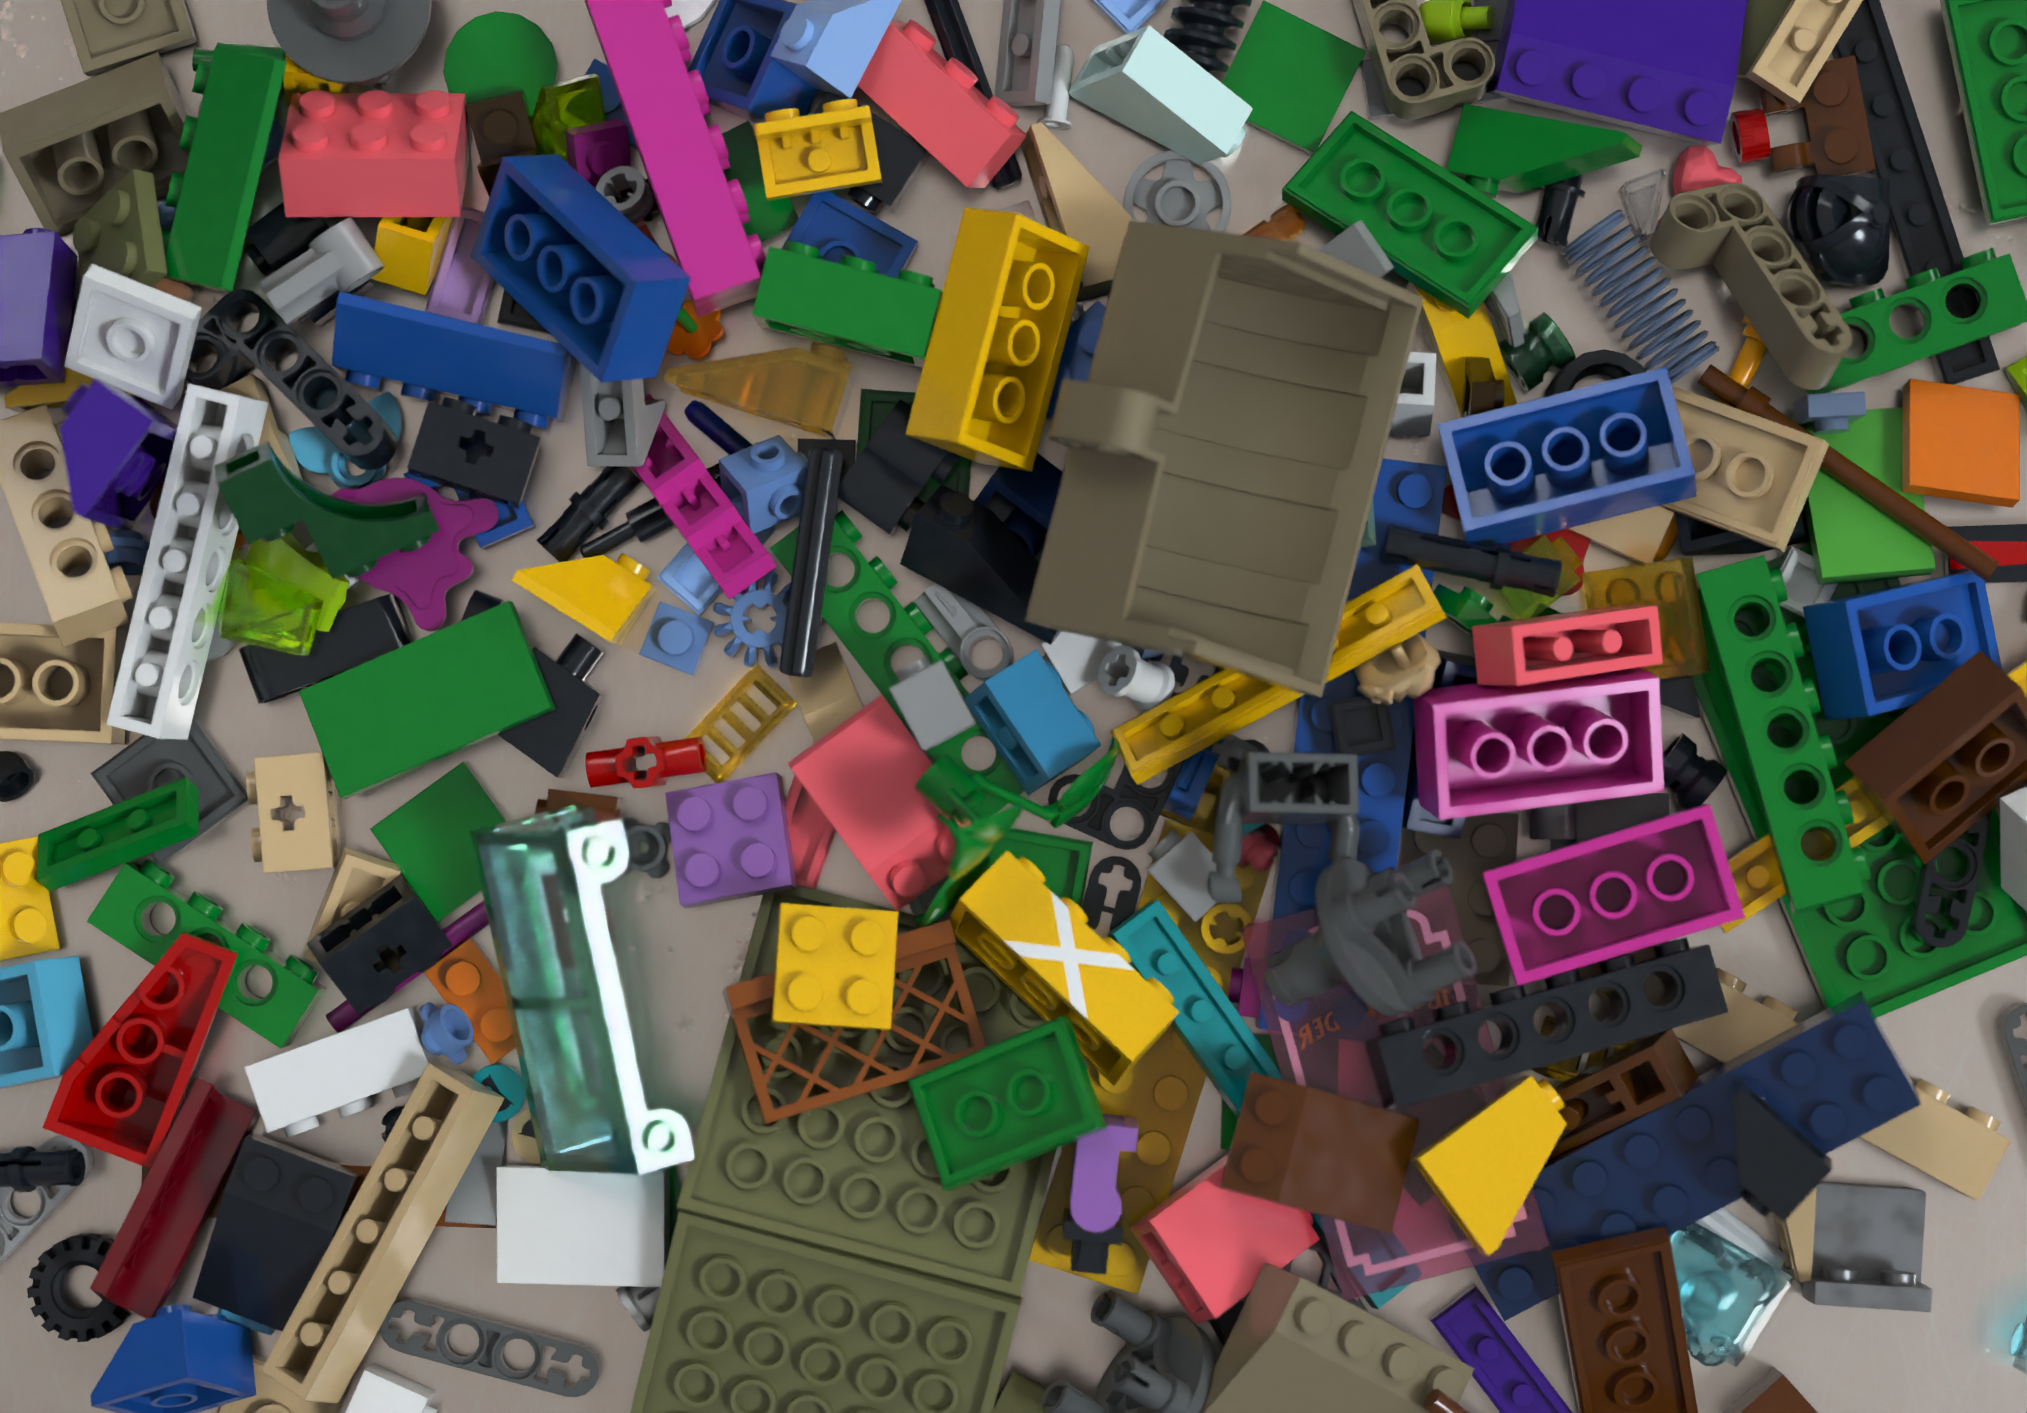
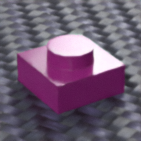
[565,119,631,188]
[1228,957,1266,1018]

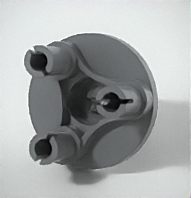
[267,0,431,89]
[1264,849,1477,1017]
[1041,1290,1214,1413]

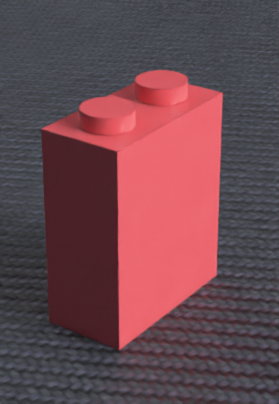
[1130,1153,1320,1324]

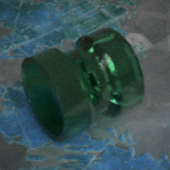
[1498,312,1576,392]

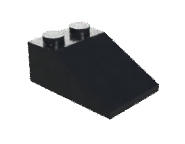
[192,1134,364,1331]

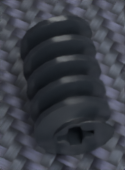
[1163,0,1252,73]

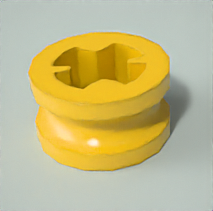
[1200,903,1253,955]

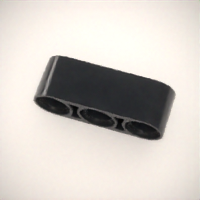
[239,594,413,704]

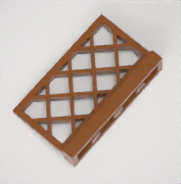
[722,919,986,1124]

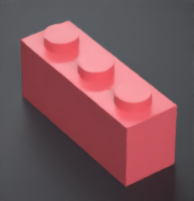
[857,19,1028,188]
[1472,605,1663,686]

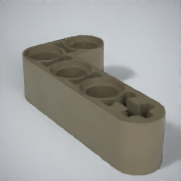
[1352,0,1495,120]
[1650,183,1852,390]

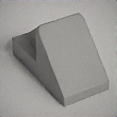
[580,363,665,467]

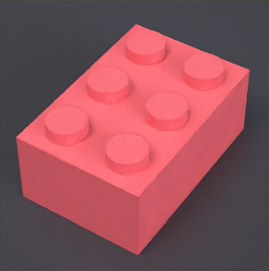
[278,90,471,217]

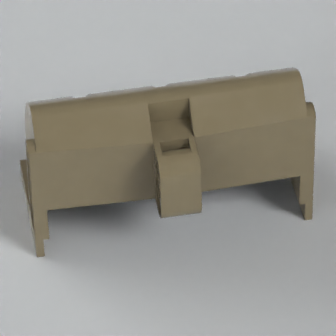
[1026,221,1424,698]

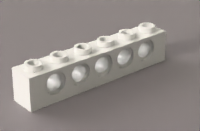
[106,383,269,740]

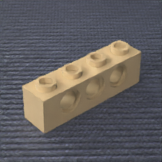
[0,404,133,647]

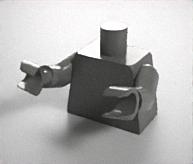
[1208,752,1360,903]

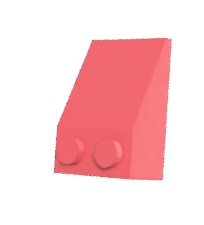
[788,695,970,912]

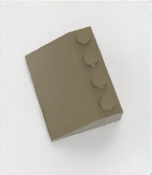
[1200,1262,1475,1413]

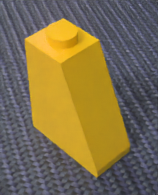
[1410,1075,1567,1256]

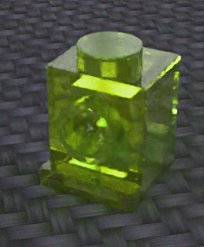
[1498,535,1582,619]

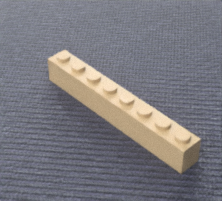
[1572,941,2012,1202]

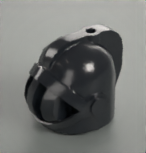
[1787,174,1890,286]

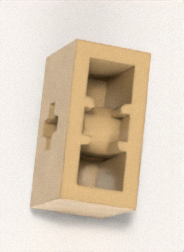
[246,752,340,873]

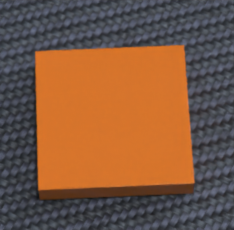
[1902,379,2020,508]

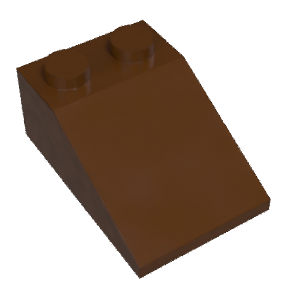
[1220,1072,1420,1234]

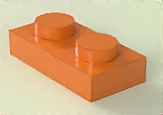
[424,937,541,1065]

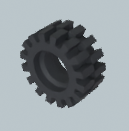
[27,1233,132,1342]

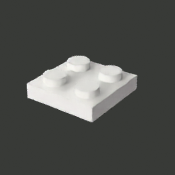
[64,264,202,410]

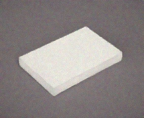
[497,1165,670,1287]

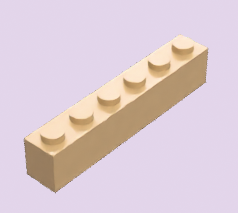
[261,1063,505,1404]

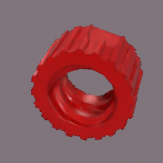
[1730,108,1770,163]

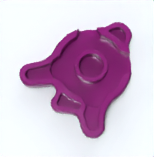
[331,477,499,631]

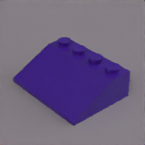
[1487,0,1747,146]

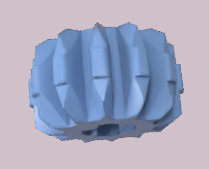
[713,571,791,668]

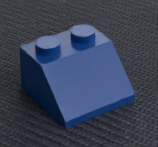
[687,0,818,124]
[90,1304,256,1413]

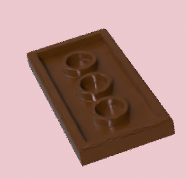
[1551,1226,1698,1413]

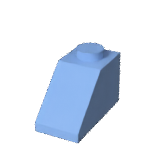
[770,0,902,99]

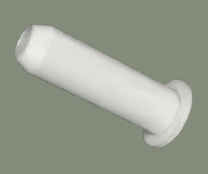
[1037,45,1074,129]

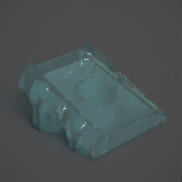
[1670,1222,1793,1367]

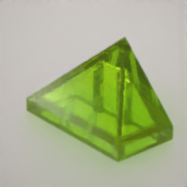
[531,73,606,189]
[217,558,323,656]

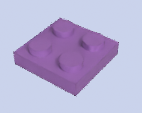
[665,772,797,908]

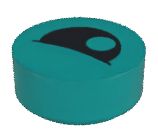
[472,1064,527,1122]

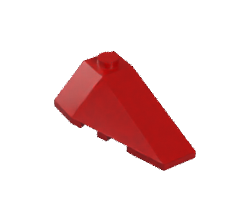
[42,932,238,1169]

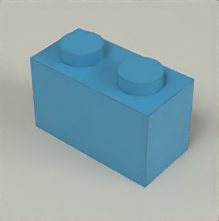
[963,649,1102,796]

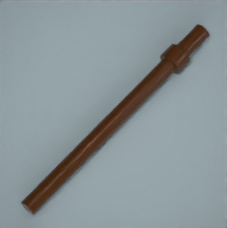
[1698,364,1999,582]

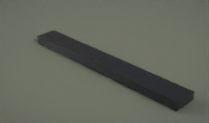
[1832,0,2000,385]

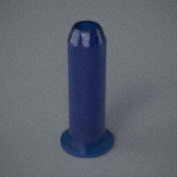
[684,400,758,455]

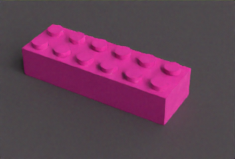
[584,0,766,318]

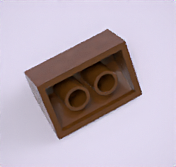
[1844,650,2027,864]

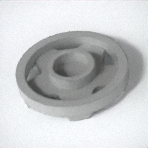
[1124,150,1231,232]

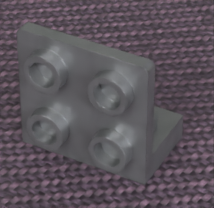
[1802,1183,1932,1312]

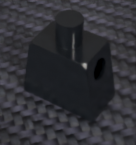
[498,633,604,778]

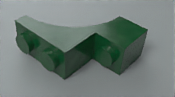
[214,441,440,580]

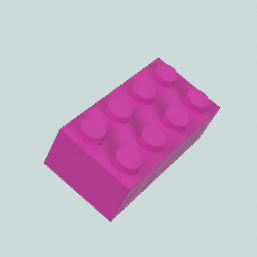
[1413,667,1664,820]
[1481,804,1745,986]

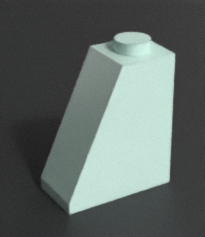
[1068,25,1253,164]

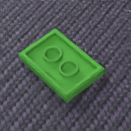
[1791,407,1936,585]

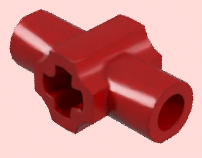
[585,736,707,788]

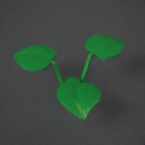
[914,737,1119,928]

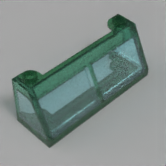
[469,803,694,1175]

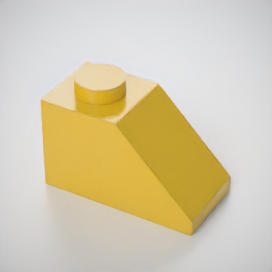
[371,177,467,295]

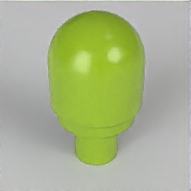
[1418,0,1495,43]

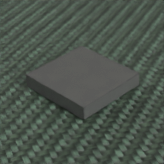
[90,715,249,866]

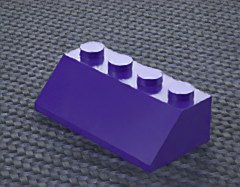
[60,379,178,530]

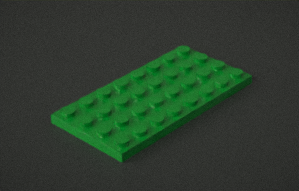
[1658,544,2027,1018]

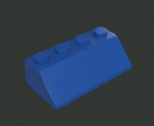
[332,291,578,429]
[1437,367,1696,547]

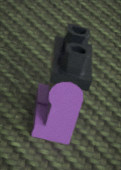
[1062,1113,1138,1274]

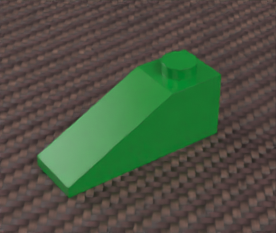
[1446,104,1642,198]

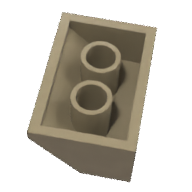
[0,52,189,236]

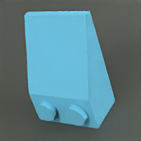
[0,956,93,1089]

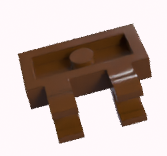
[1759,55,1876,176]

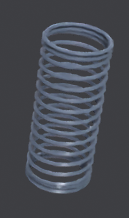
[1561,209,1720,384]

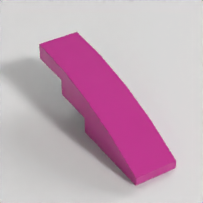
[632,394,777,600]

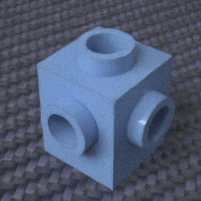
[719,434,808,534]

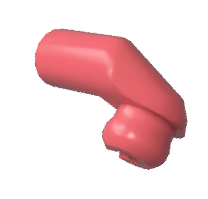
[1236,824,1279,872]

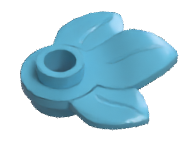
[289,388,402,489]

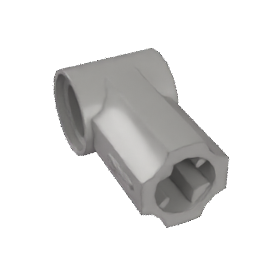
[259,217,384,326]
[914,583,1014,681]

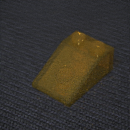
[663,342,856,439]

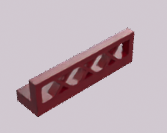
[90,1077,260,1319]

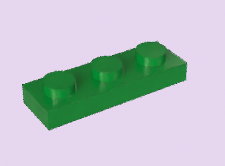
[37,777,199,892]

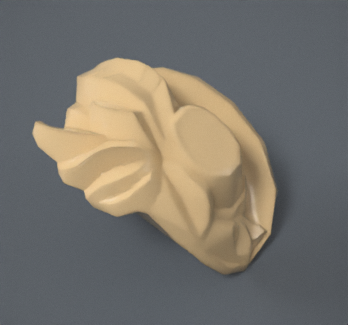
[1353,633,1440,706]

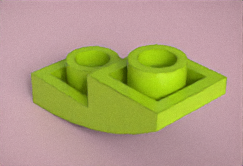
[242,532,350,632]

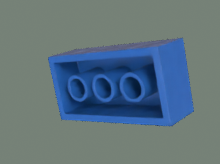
[470,154,691,383]

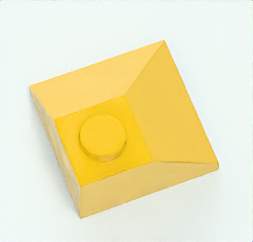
[511,553,657,646]

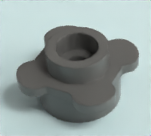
[613,817,671,878]

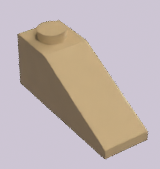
[1021,122,1132,302]

